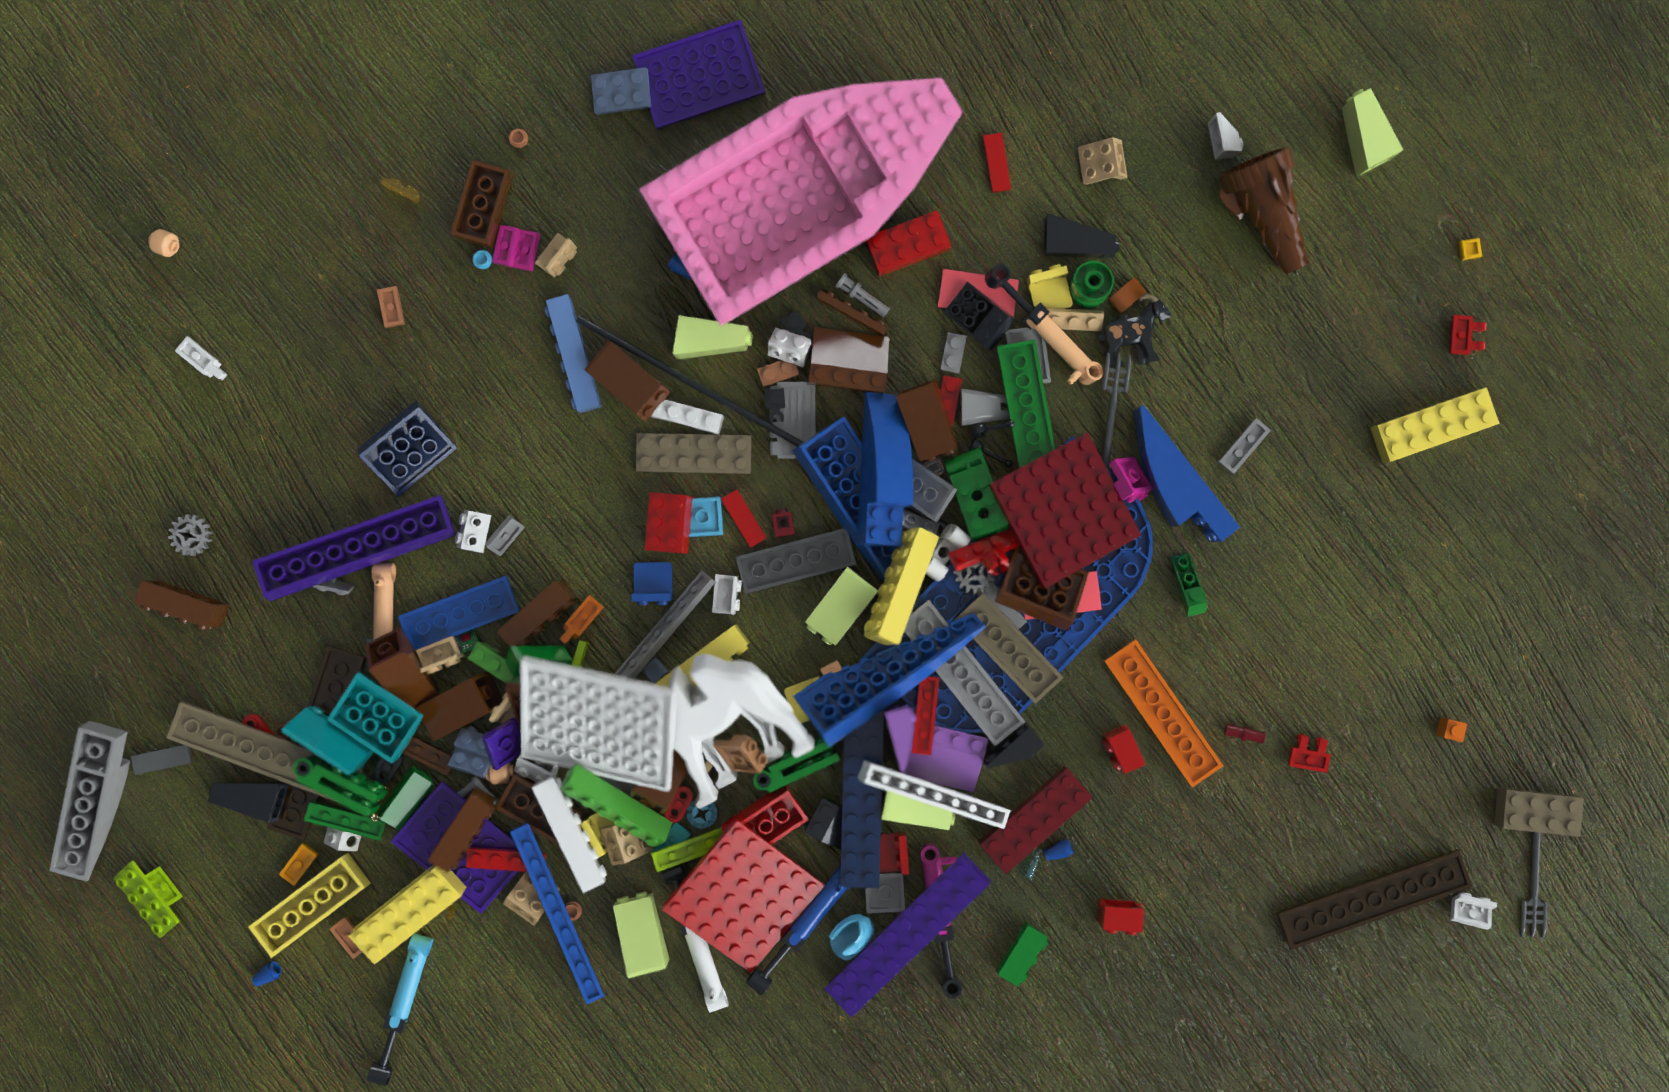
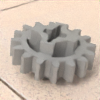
[168,514,213,556]
[953,563,995,594]

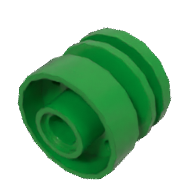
[1069,261,1114,308]

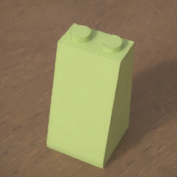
[1342,88,1403,177]
[673,315,753,359]
[805,567,878,646]
[881,789,956,830]
[613,891,669,978]

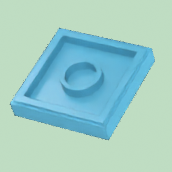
[689,497,723,537]

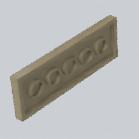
[636,433,752,474]
[955,593,1064,704]

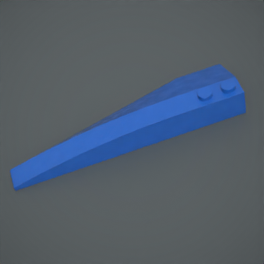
[792,416,919,599]
[793,613,985,747]

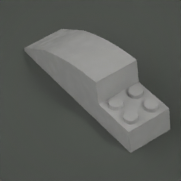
[49,721,131,882]

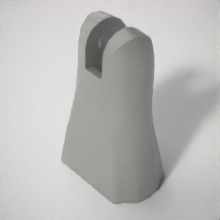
[959,389,1010,426]

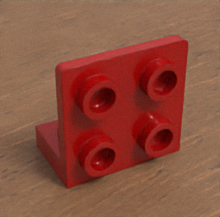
[880,832,909,875]

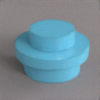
[473,250,492,269]

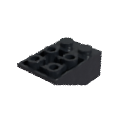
[944,281,1016,350]
[983,724,1045,768]

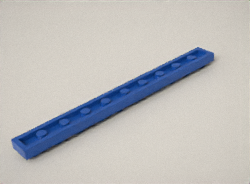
[510,822,604,1004]

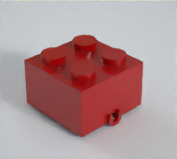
[1101,724,1146,774]
[1097,899,1144,935]

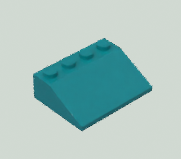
[327,672,424,764]
[281,705,374,775]

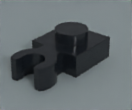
[781,310,812,340]
[765,388,786,423]

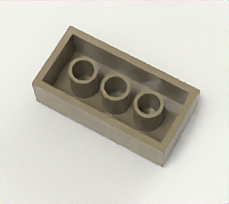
[1494,788,1584,837]

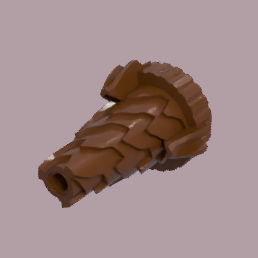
[1219,146,1310,274]

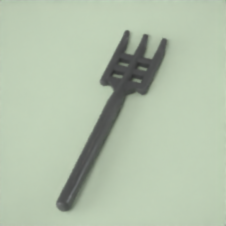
[1102,353,1131,468]
[1520,832,1548,938]

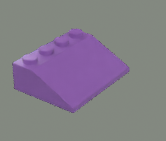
[884,701,916,772]
[900,722,989,792]

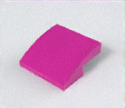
[492,225,541,272]

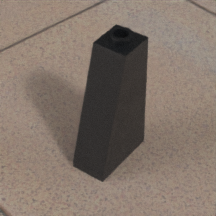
[1044,214,1119,258]
[207,782,289,823]

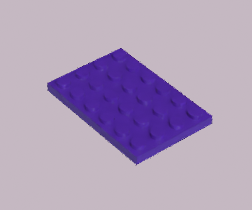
[632,20,765,130]
[391,781,518,914]

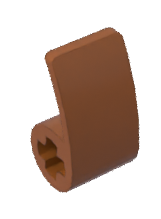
[1108,278,1146,314]

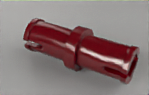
[1224,723,1266,744]

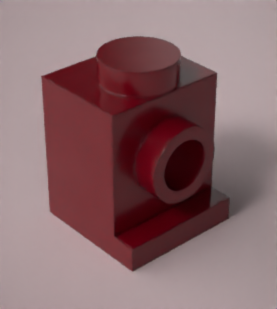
[772,508,795,537]

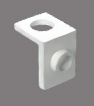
[324,827,361,851]

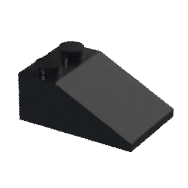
[804,795,843,850]

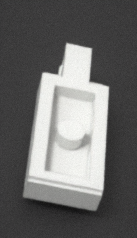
[175,336,228,380]

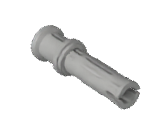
[835,273,890,318]

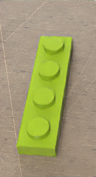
[650,827,723,872]

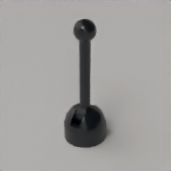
[971,420,1015,439]
[968,438,1013,468]

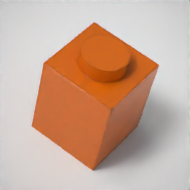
[1436,717,1467,742]

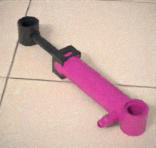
[920,843,962,999]

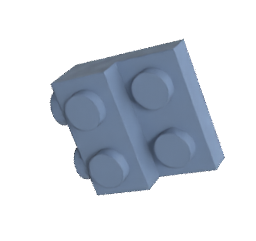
[448,726,491,778]

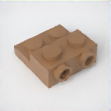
[713,735,768,773]

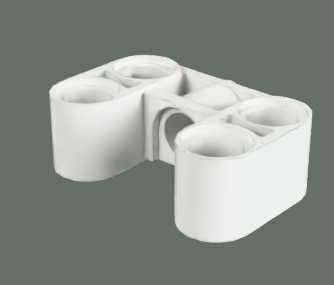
[925,524,971,582]

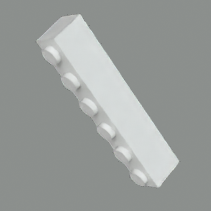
[532,775,607,893]

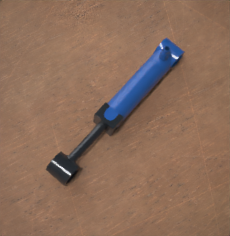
[746,865,850,995]

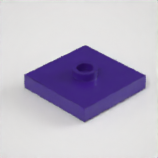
[482,717,521,771]

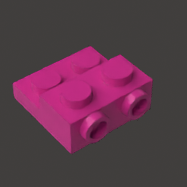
[1109,456,1153,503]

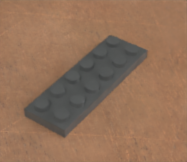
[736,528,857,594]

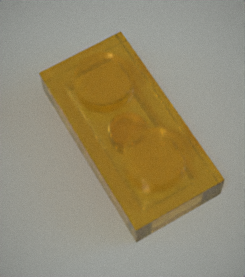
[380,177,422,205]

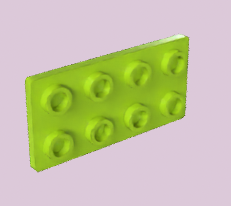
[114,861,183,938]

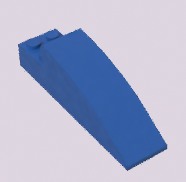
[857,391,913,548]
[1133,405,1240,542]

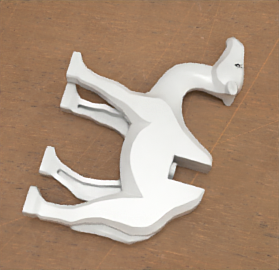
[668,654,815,809]

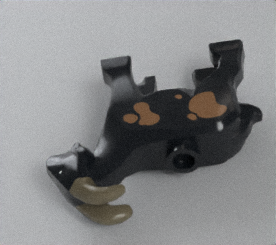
[1097,294,1171,368]

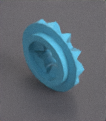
[686,799,717,829]

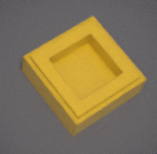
[1458,238,1482,261]

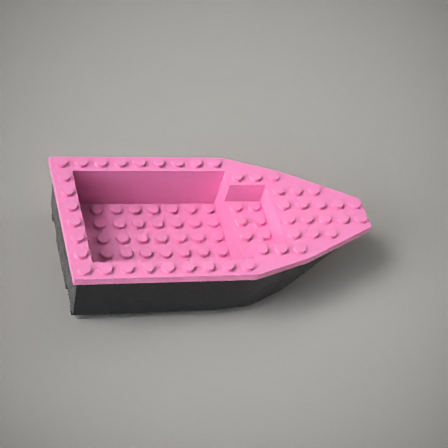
[640,78,962,326]

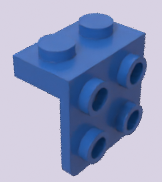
[632,562,673,605]

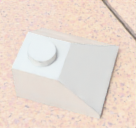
[1208,112,1243,160]

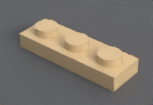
[1047,308,1104,331]

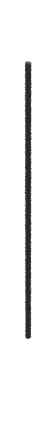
[576,315,947,530]

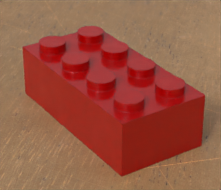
[865,210,951,277]
[721,785,809,844]

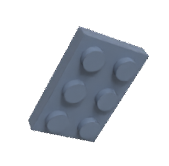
[591,67,651,115]

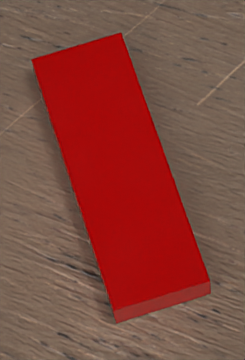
[983,132,1011,193]
[721,489,767,548]

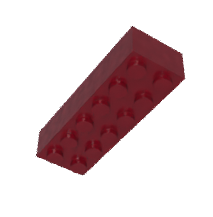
[978,766,1093,874]

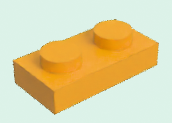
[279,843,319,886]

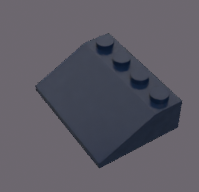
[357,400,457,496]

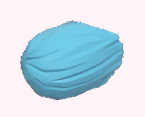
[829,914,874,960]

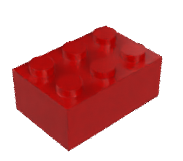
[645,492,693,554]

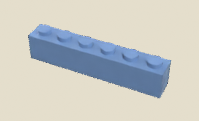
[544,294,602,413]

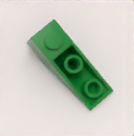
[1170,553,1208,617]

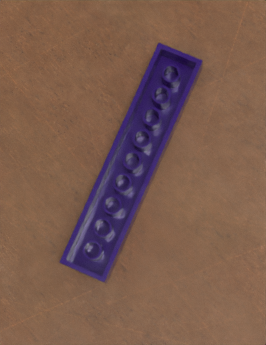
[252,495,456,601]
[825,852,991,1018]

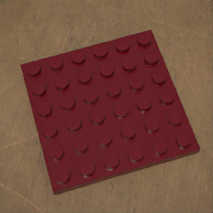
[989,432,1141,589]

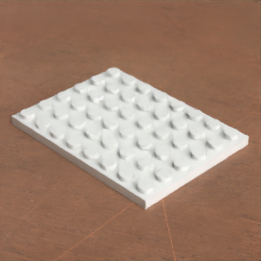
[521,656,676,792]

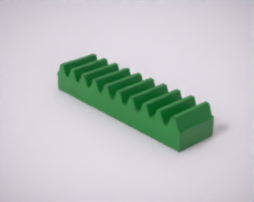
[304,800,386,841]

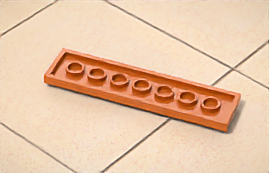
[1104,639,1223,788]

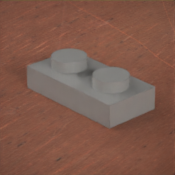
[940,332,967,374]
[485,515,525,556]

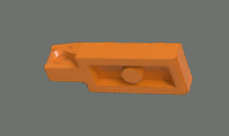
[560,595,605,644]

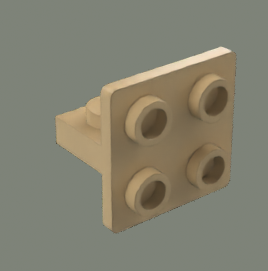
[416,636,465,674]

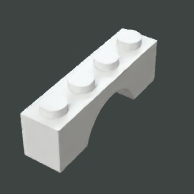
[650,400,724,435]

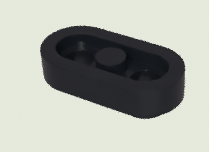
[372,753,404,785]

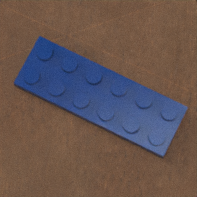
[398,576,520,651]

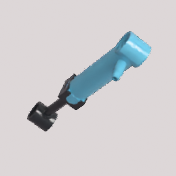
[367,933,433,1087]

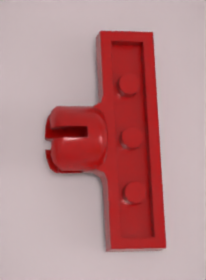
[948,528,1020,575]

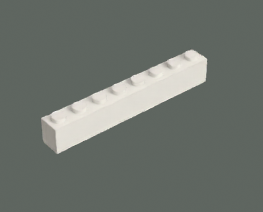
[858,760,1010,829]

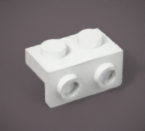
[712,574,742,615]
[1450,893,1497,930]

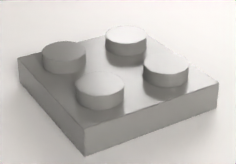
[865,872,905,914]

